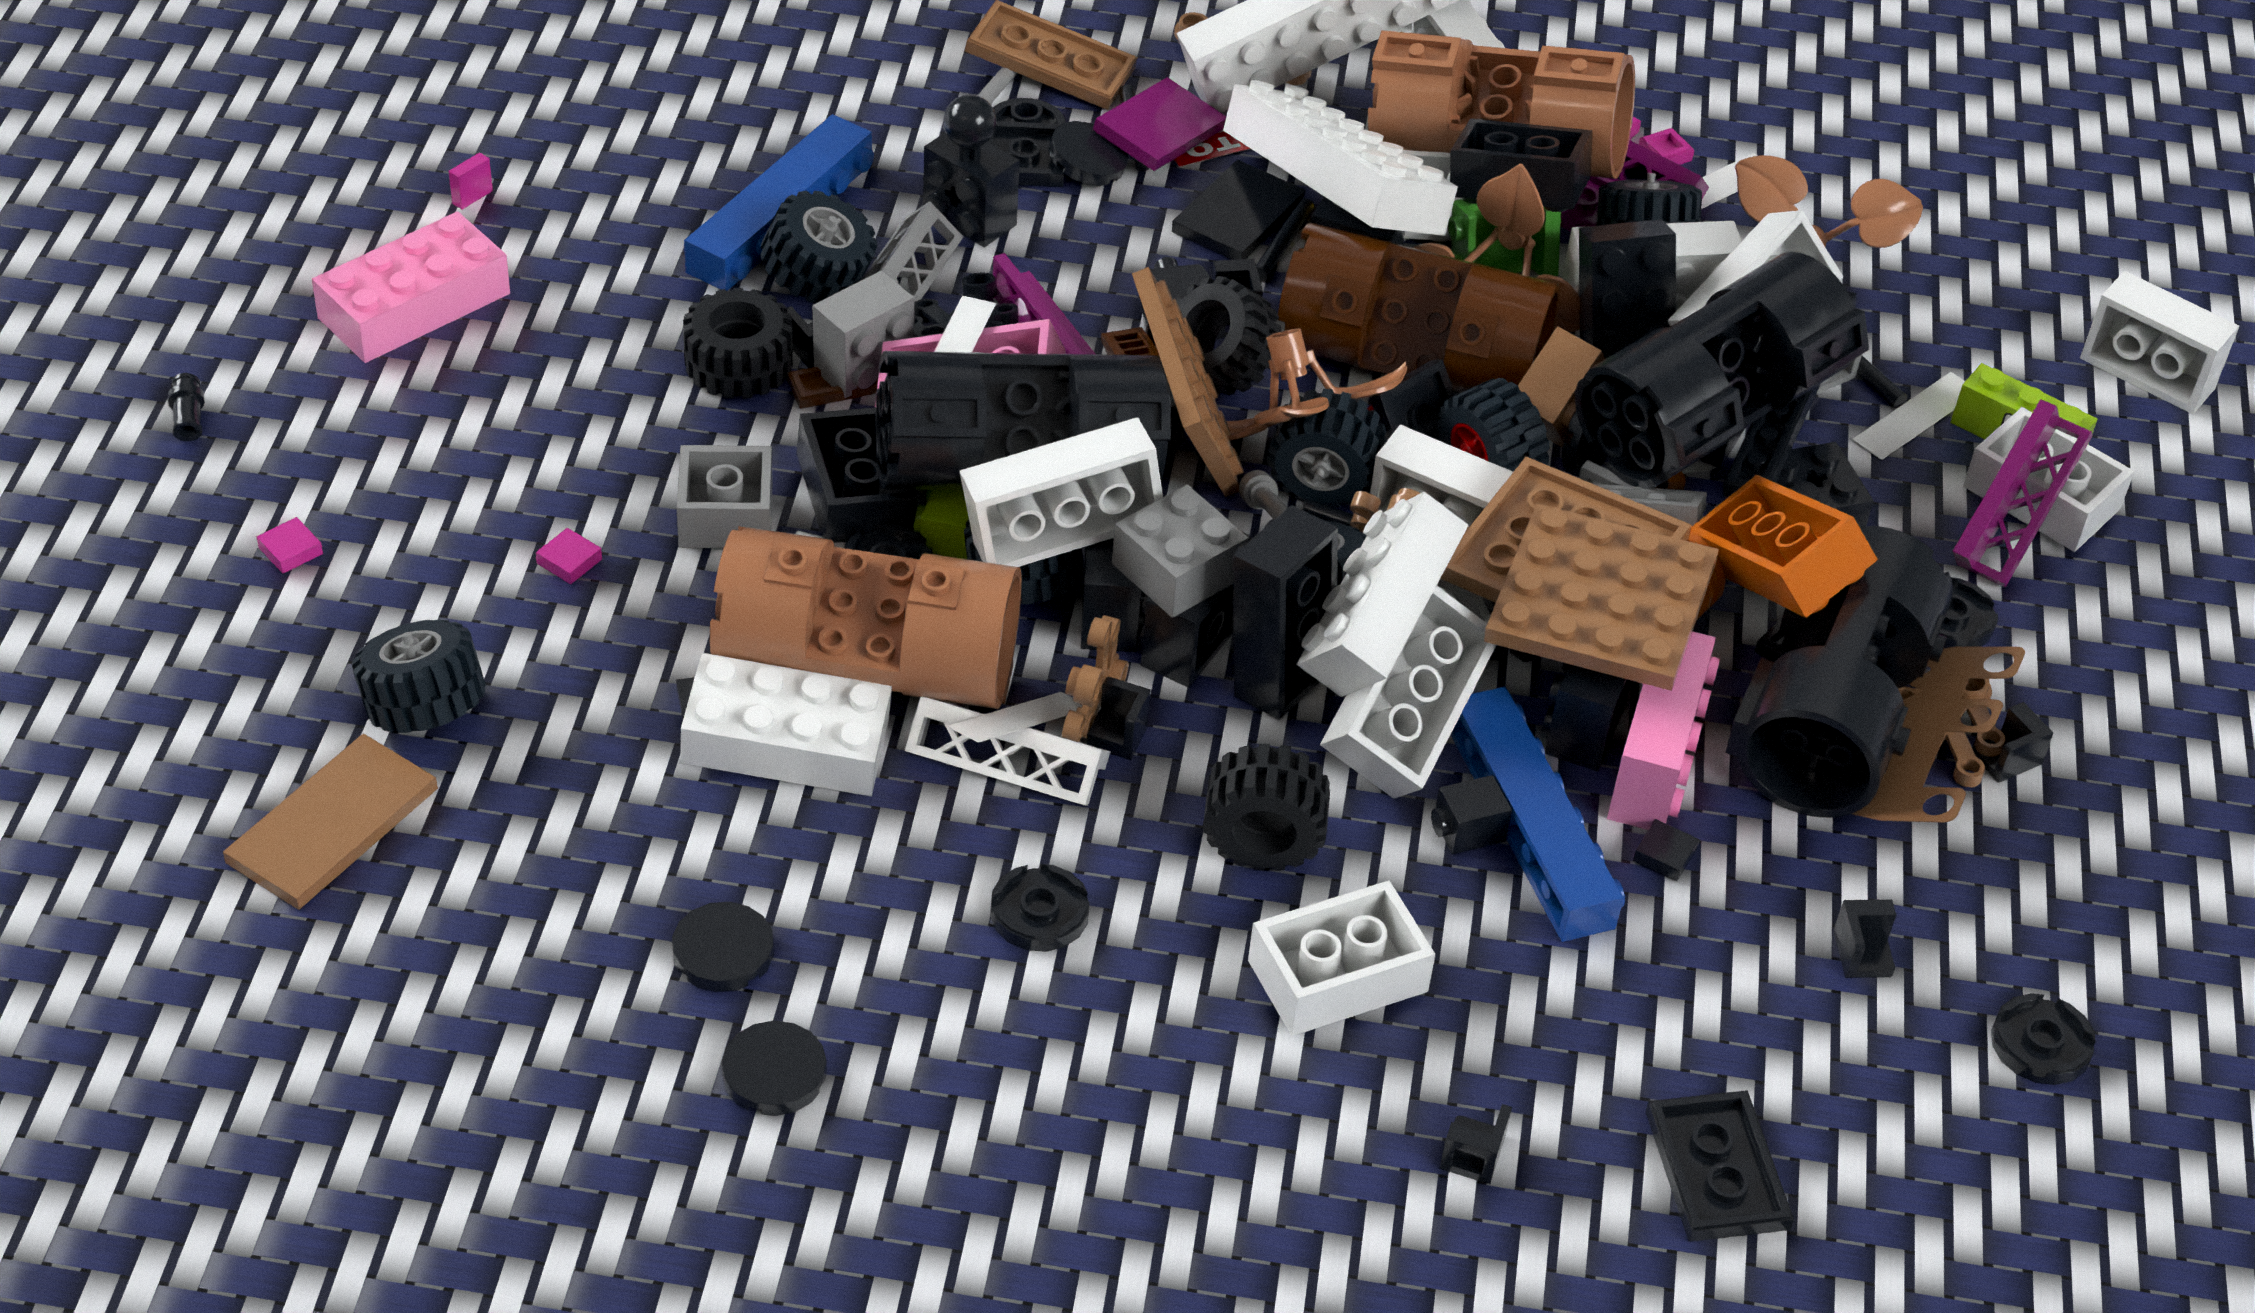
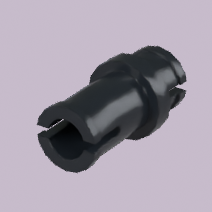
[168,373,205,441]

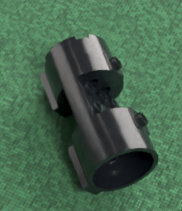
[1575,252,1869,489]
[875,351,1171,490]
[1725,526,1953,818]

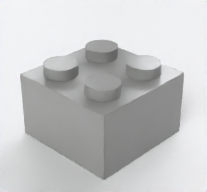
[812,270,914,398]
[676,445,773,548]
[1112,485,1249,618]

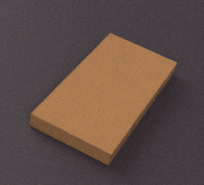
[965,0,1138,110]
[223,733,438,910]

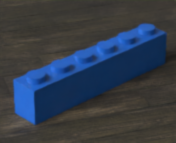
[684,114,874,291]
[1450,686,1625,942]

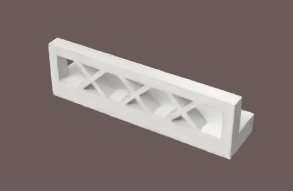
[905,697,1111,806]

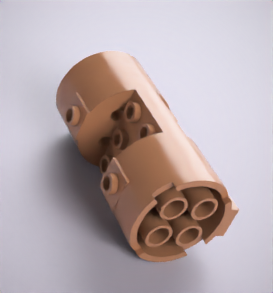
[1368,30,1635,179]
[710,526,1022,709]

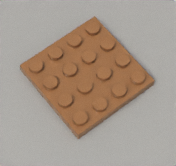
[1132,267,1244,497]
[1440,457,1691,603]
[1484,503,1719,691]

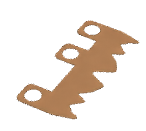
[1852,647,2025,823]

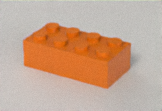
[1690,475,1878,618]

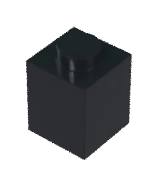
[1431,775,1512,855]

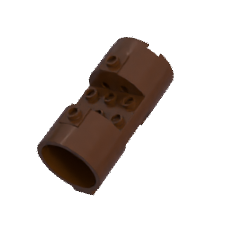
[1278,223,1560,393]

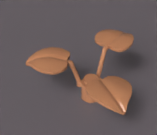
[1735,155,1923,248]
[1412,164,1580,332]
[1227,328,1407,441]

